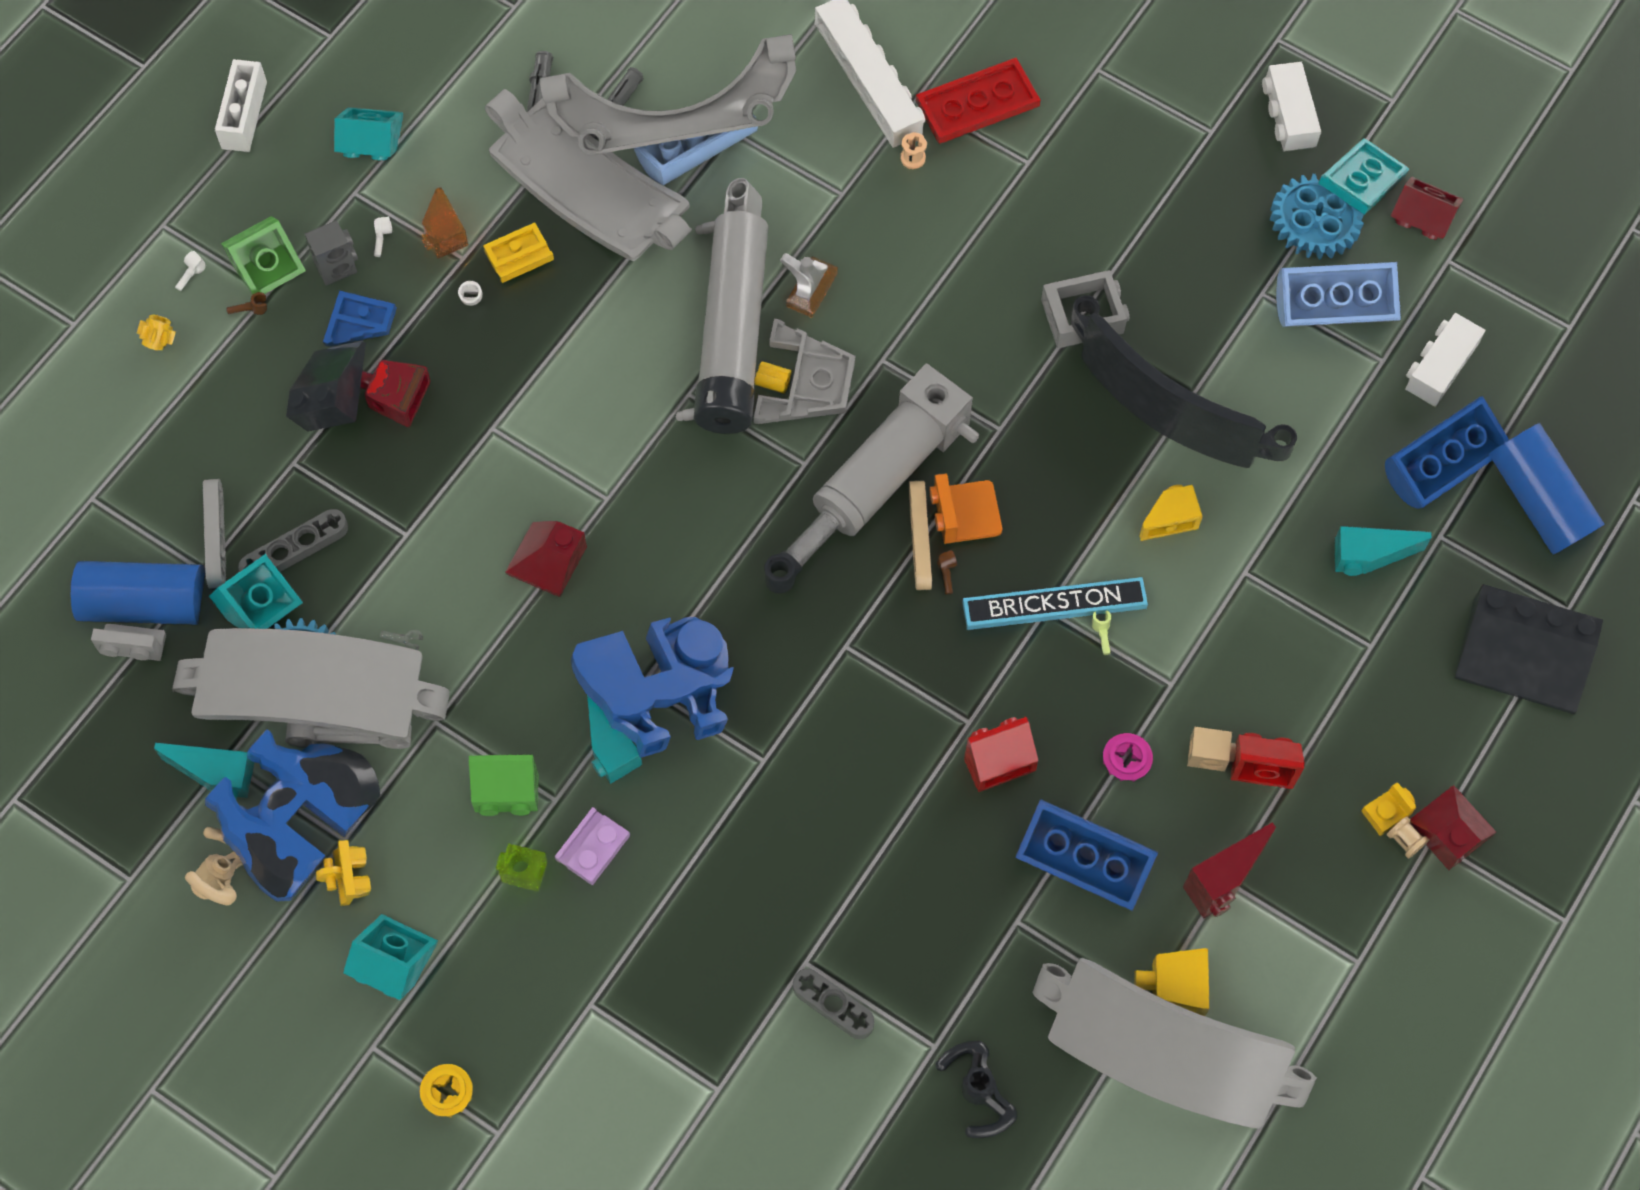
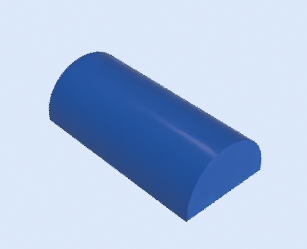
[1385,396,1509,509]
[1488,423,1605,555]
[71,561,205,625]
[1015,799,1158,911]

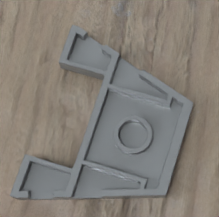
[754,319,856,424]

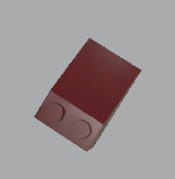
[1183,822,1276,919]

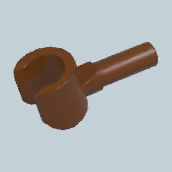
[226,292,267,315]
[937,550,957,595]

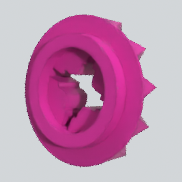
[1103,733,1153,782]

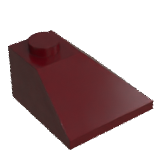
[505,521,587,597]
[1410,785,1496,870]

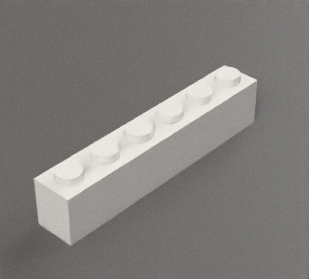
[815,0,925,148]

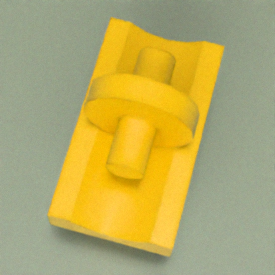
[316,840,371,906]

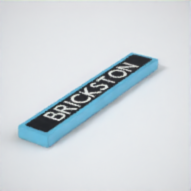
[963,577,1148,630]

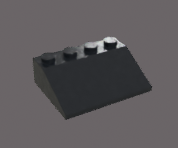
[1454,584,1603,715]

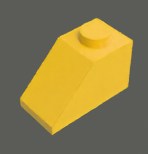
[1139,485,1203,541]

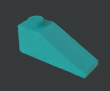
[1335,526,1432,576]
[587,695,642,784]
[154,743,255,800]

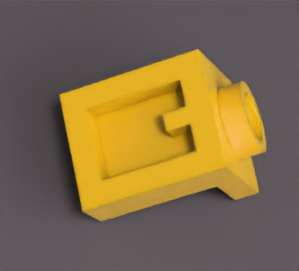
[1361,782,1416,836]

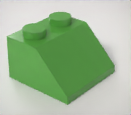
[221,216,306,295]
[469,755,539,816]

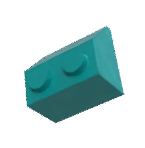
[334,107,403,160]
[343,914,438,1000]

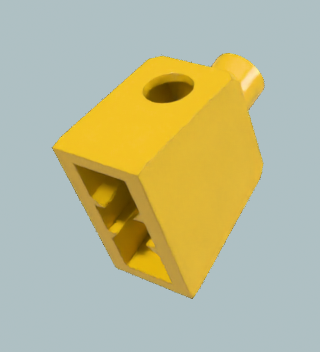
[1134,948,1209,1016]

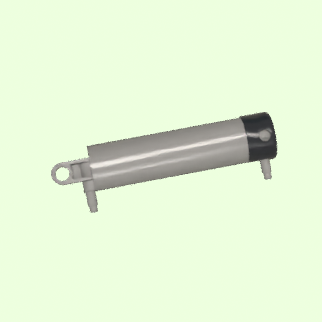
[676,178,769,434]

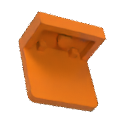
[930,473,1003,544]

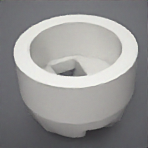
[458,281,483,306]

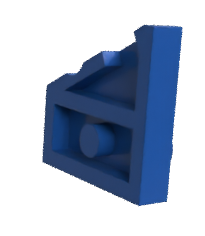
[323,291,397,347]

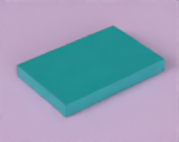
[1318,138,1409,215]

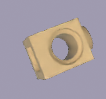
[1187,727,1236,772]

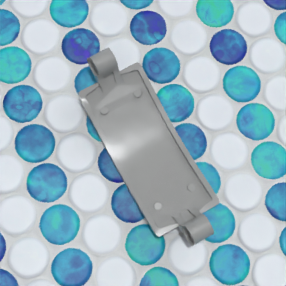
[485,89,692,261]
[172,628,450,740]
[1033,958,1317,1128]

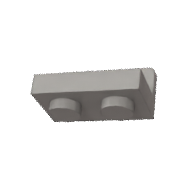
[91,624,166,661]

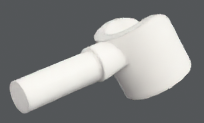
[374,217,392,257]
[175,251,205,291]

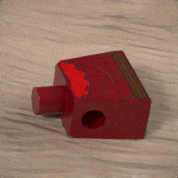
[360,360,431,428]

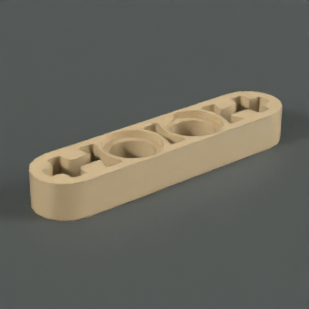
[909,481,932,590]

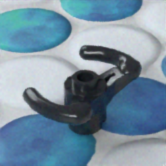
[935,1040,1017,1138]

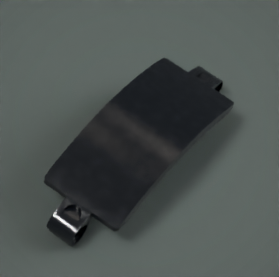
[1071,295,1297,468]

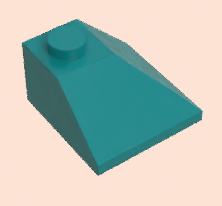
[209,554,303,629]

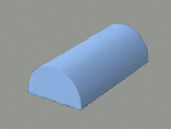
[634,115,758,186]
[1276,262,1401,327]

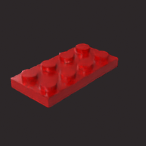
[915,57,1041,144]

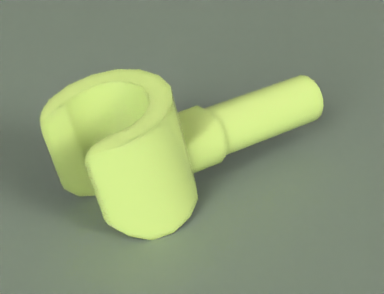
[1092,610,1111,655]

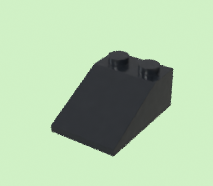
[286,341,366,432]

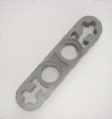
[203,479,226,589]

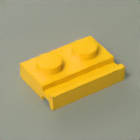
[483,222,554,283]

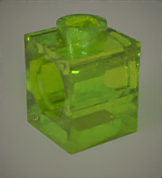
[496,843,548,891]

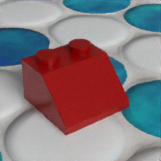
[1231,733,1304,789]

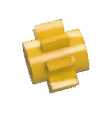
[137,315,176,350]

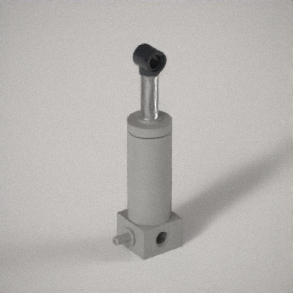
[764,363,979,594]

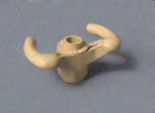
[185,827,243,906]

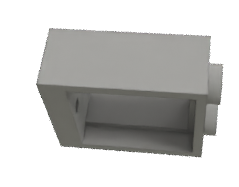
[1041,270,1130,348]

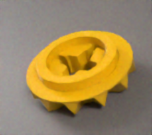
[420,1064,473,1117]

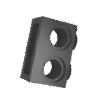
[305,220,358,286]

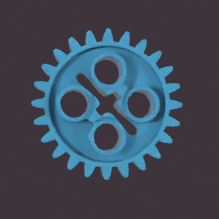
[1270,174,1364,260]

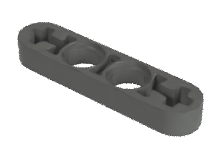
[238,509,348,572]

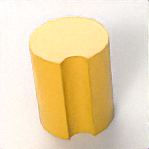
[755,361,792,394]

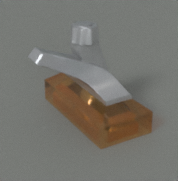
[780,253,838,318]

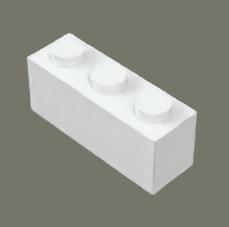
[215,59,267,152]
[1262,62,1321,151]
[1405,313,1486,407]

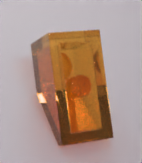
[421,187,469,259]

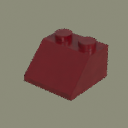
[1391,176,1463,240]

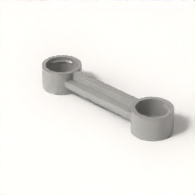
[285,723,412,749]

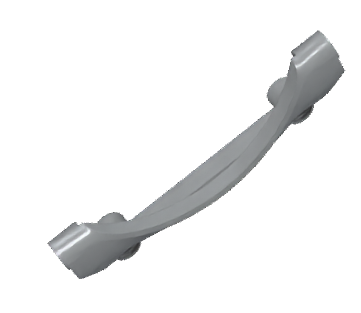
[540,34,797,155]

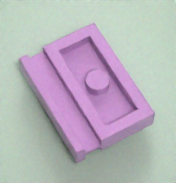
[555,807,630,885]

